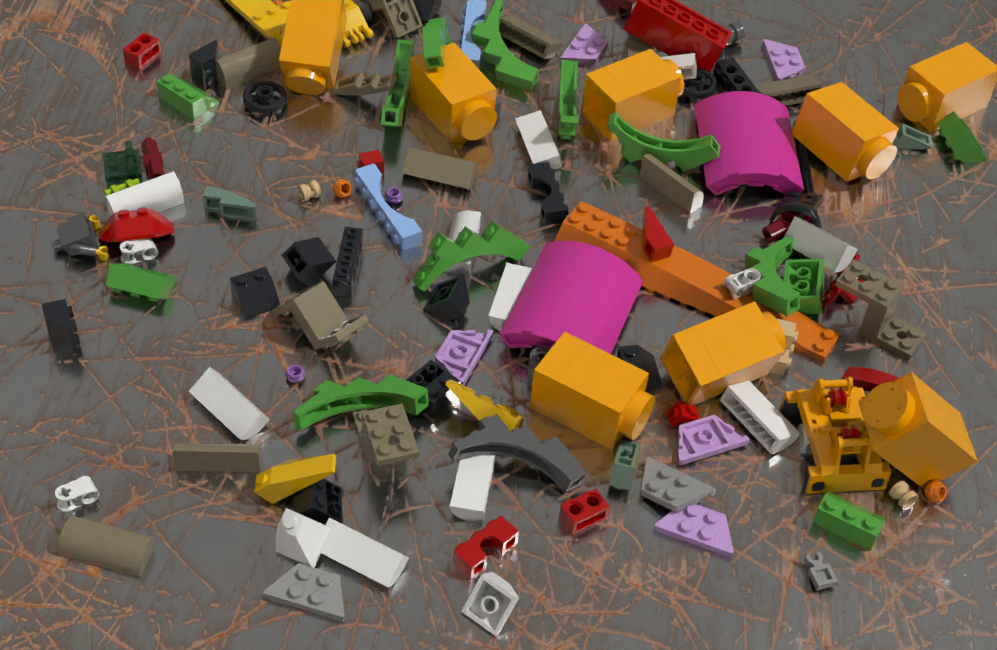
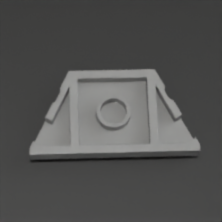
[641,456,716,512]
[263,563,345,622]

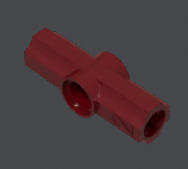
[141,137,165,180]
[762,211,812,242]

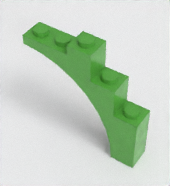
[471,0,539,91]
[422,17,451,69]
[381,39,415,127]
[557,60,579,140]
[608,112,720,172]
[412,220,530,291]
[745,236,800,316]
[293,375,429,431]

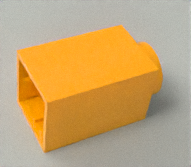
[279,0,347,95]
[410,42,497,144]
[897,42,997,132]
[581,49,684,142]
[792,82,899,182]
[660,301,786,405]
[530,332,655,450]
[858,372,978,489]

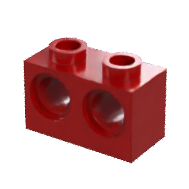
[123,32,161,69]
[559,488,610,535]

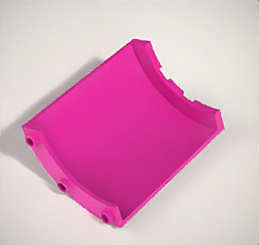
[694,91,804,196]
[499,241,643,354]

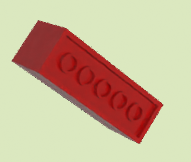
[623,0,732,72]

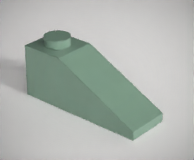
[609,439,641,490]

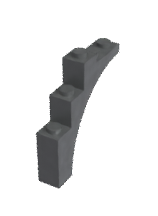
[448,414,587,492]

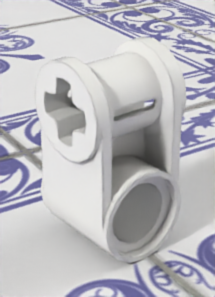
[120,238,158,265]
[723,268,760,299]
[55,476,100,513]

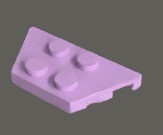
[560,24,608,64]
[762,39,806,81]
[435,330,493,385]
[678,415,750,466]
[654,504,734,558]

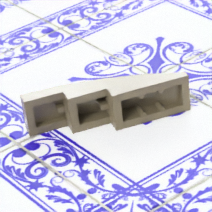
[332,72,397,95]

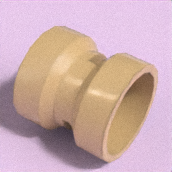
[297,179,321,202]
[889,481,918,510]

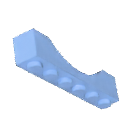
[458,0,486,69]
[353,163,422,251]

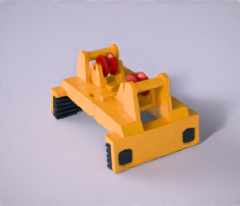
[780,377,891,494]

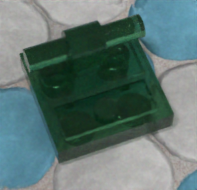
[102,141,142,182]

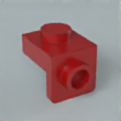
[667,400,700,428]

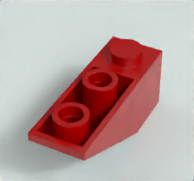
[642,205,674,262]

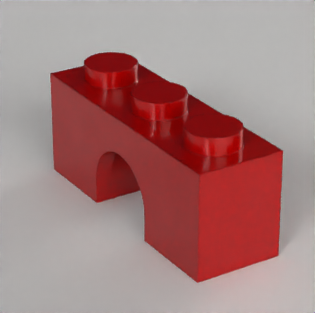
[453,515,519,580]

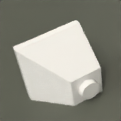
[276,508,332,567]
[461,572,519,636]

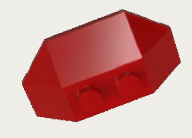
[98,207,174,243]

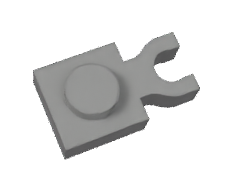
[804,552,838,591]

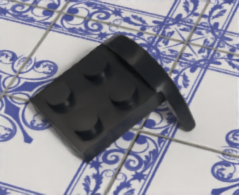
[769,191,823,229]

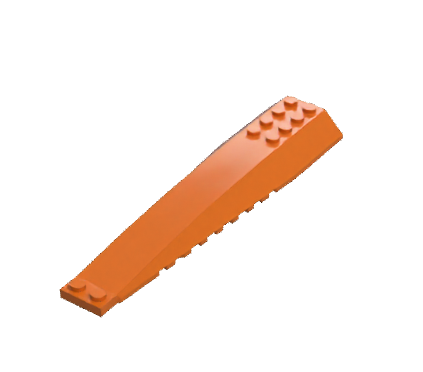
[554,201,841,363]

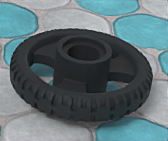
[682,68,717,99]
[243,81,287,114]

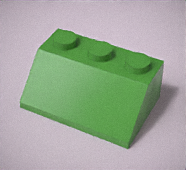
[156,73,219,119]
[937,111,989,164]
[784,259,825,314]
[106,263,178,302]
[812,491,886,551]

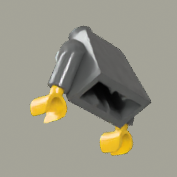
[51,212,109,261]

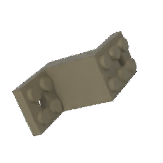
[359,0,423,38]
[835,259,927,360]
[272,281,369,350]
[352,404,419,466]

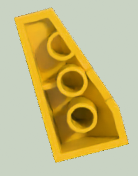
[445,379,524,431]
[254,454,336,504]

